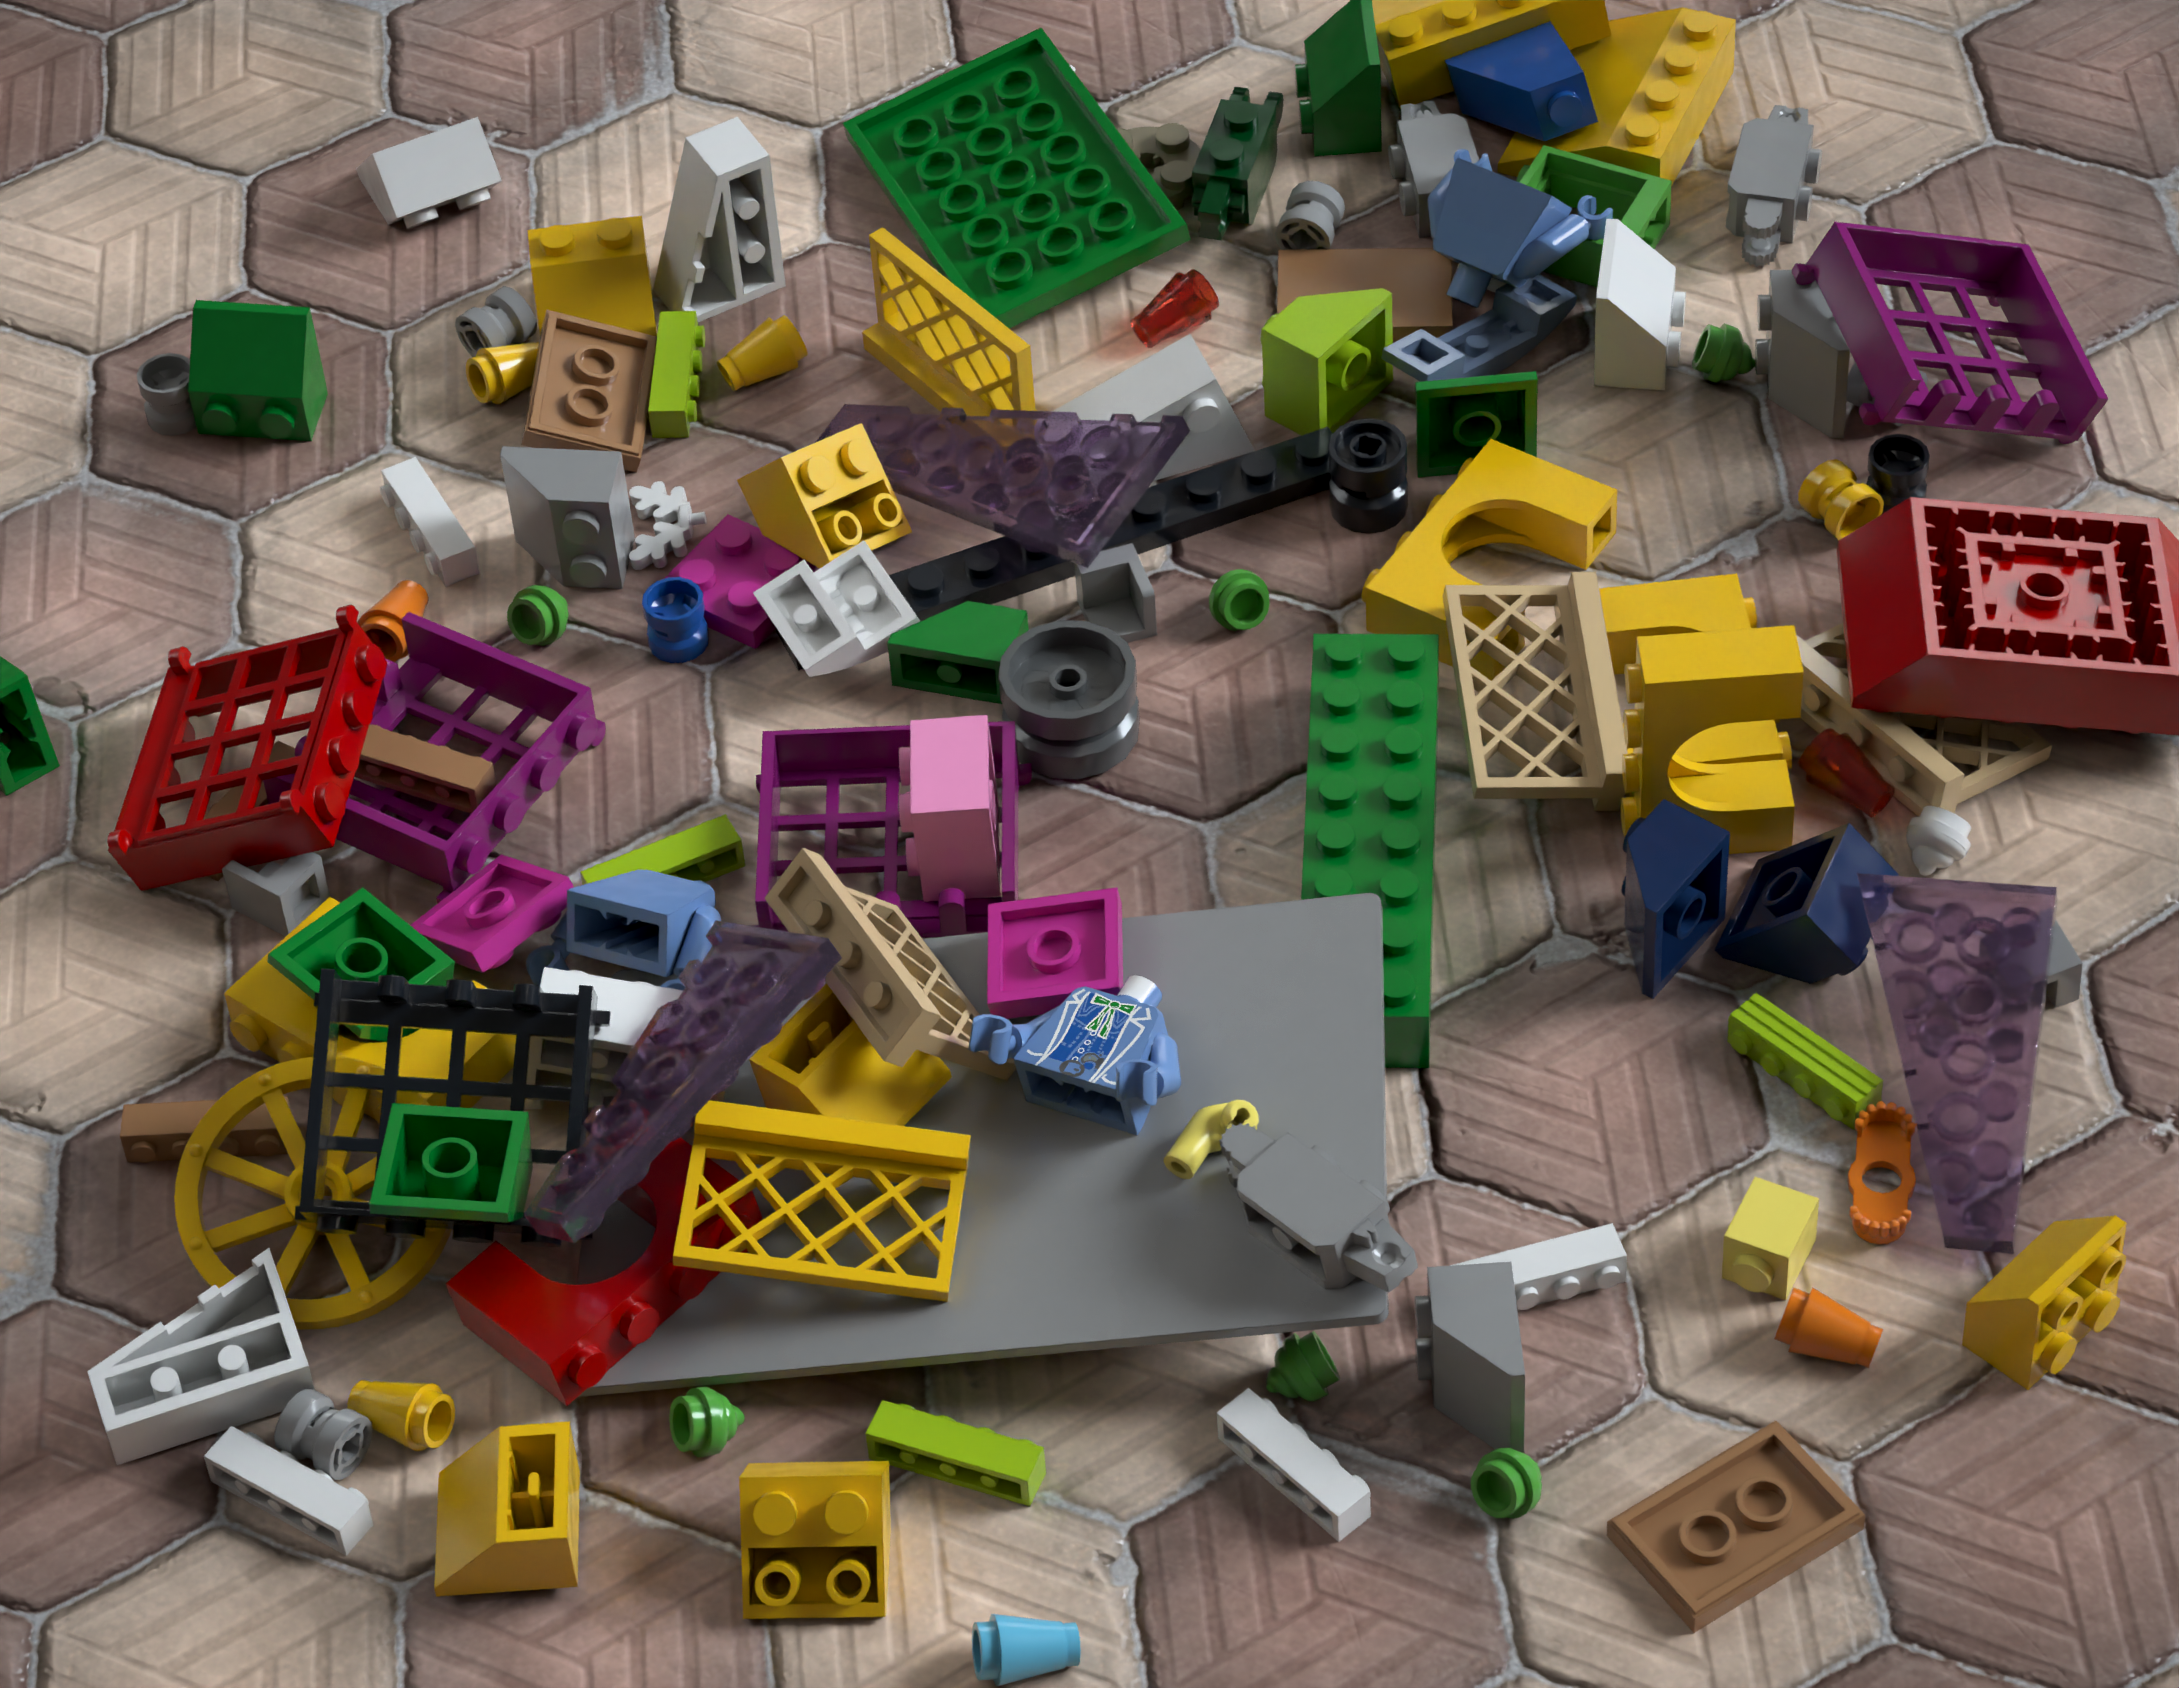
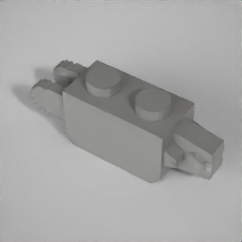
[1388,101,1479,241]
[1726,105,1822,267]
[1219,1123,1418,1293]

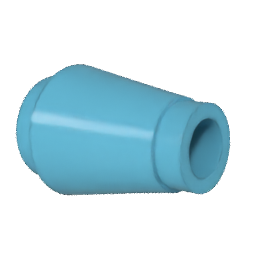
[972,1614,1081,1686]

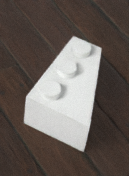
[653,117,786,322]

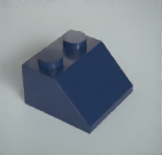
[1621,799,1730,999]
[1715,823,1899,984]

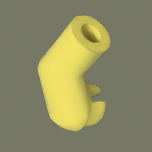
[1163,1099,1259,1179]

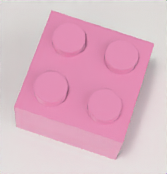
[899,715,1001,902]

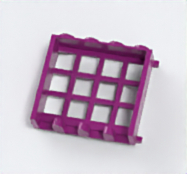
[1792,222,2108,444]
[263,612,606,904]
[749,721,1032,947]

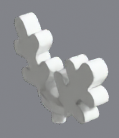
[629,481,707,570]

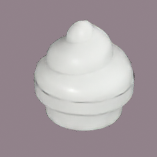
[1906,806,1971,876]

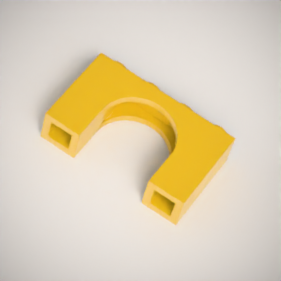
[1362,439,1617,681]
[1599,573,1792,797]
[1621,625,1804,854]
[224,897,516,1125]

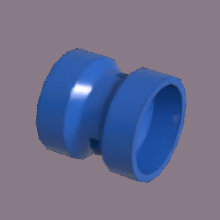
[642,577,709,663]

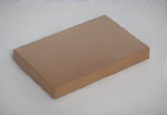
[1277,248,1453,342]
[521,310,657,473]
[1607,1421,1865,1633]

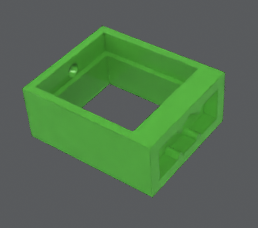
[1516,145,1672,287]

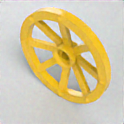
[174,1057,452,1330]

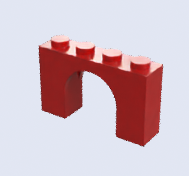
[445,1113,763,1406]

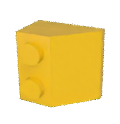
[527,216,657,337]

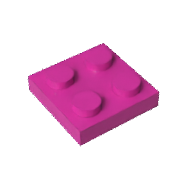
[664,514,820,649]
[410,854,574,973]
[987,887,1123,1019]

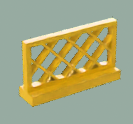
[862,227,1046,468]
[673,1099,971,1302]

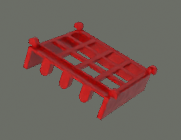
[107,605,387,891]

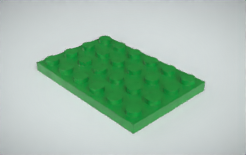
[842,28,1191,329]

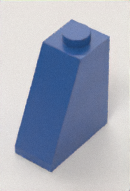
[1445,21,1598,141]

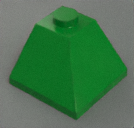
[1415,371,1538,478]
[268,887,455,1042]

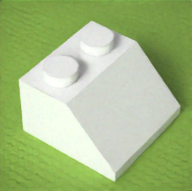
[356,117,502,229]
[1594,219,1686,391]

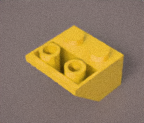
[737,423,912,568]
[749,983,952,1126]
[1962,1215,2127,1390]
[434,1421,580,1597]
[739,1461,891,1619]

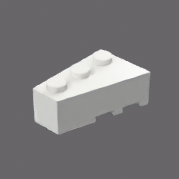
[1034,334,1255,503]
[525,967,741,1110]
[87,1248,315,1465]

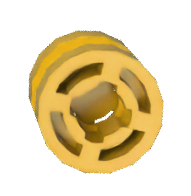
[1798,459,1884,541]

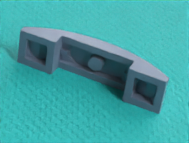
[1381,274,1577,382]

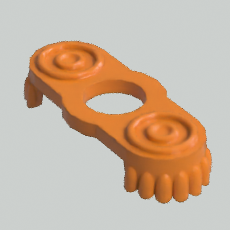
[1847,1101,1916,1244]

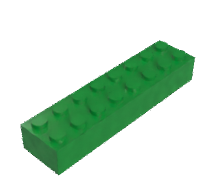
[1301,634,1439,1068]

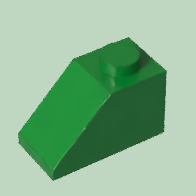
[887,601,1029,705]

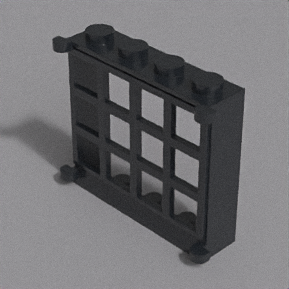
[295,969,611,1247]

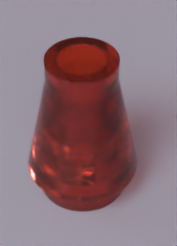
[1130,269,1219,348]
[1799,728,1895,818]

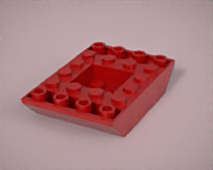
[1837,497,2179,736]

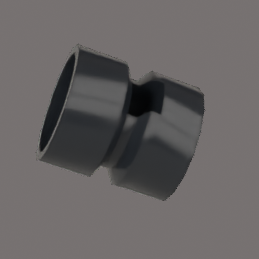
[1328,418,1408,534]

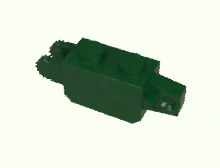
[1192,87,1284,240]

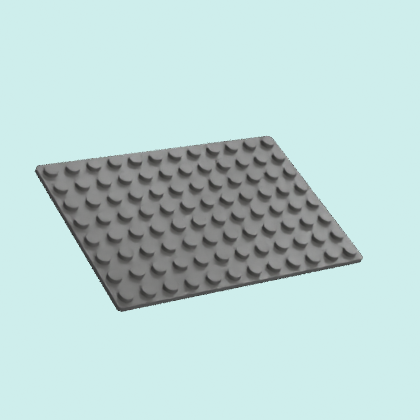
[577,893,1389,1397]

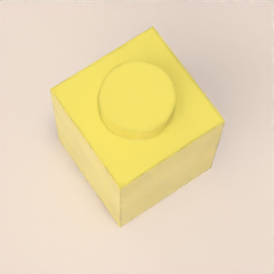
[1722,1177,1819,1300]

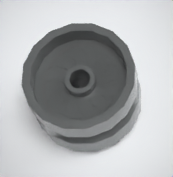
[998,620,1140,779]

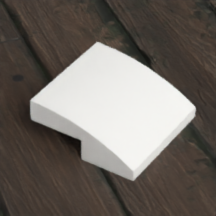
[753,540,920,677]

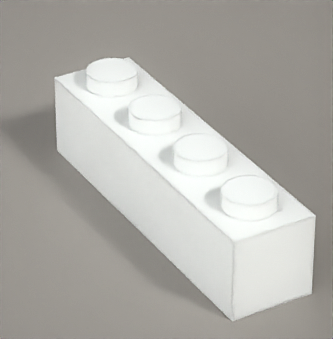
[380,457,480,587]
[1450,1223,1627,1310]
[1217,1388,1371,1542]
[204,1426,373,1556]

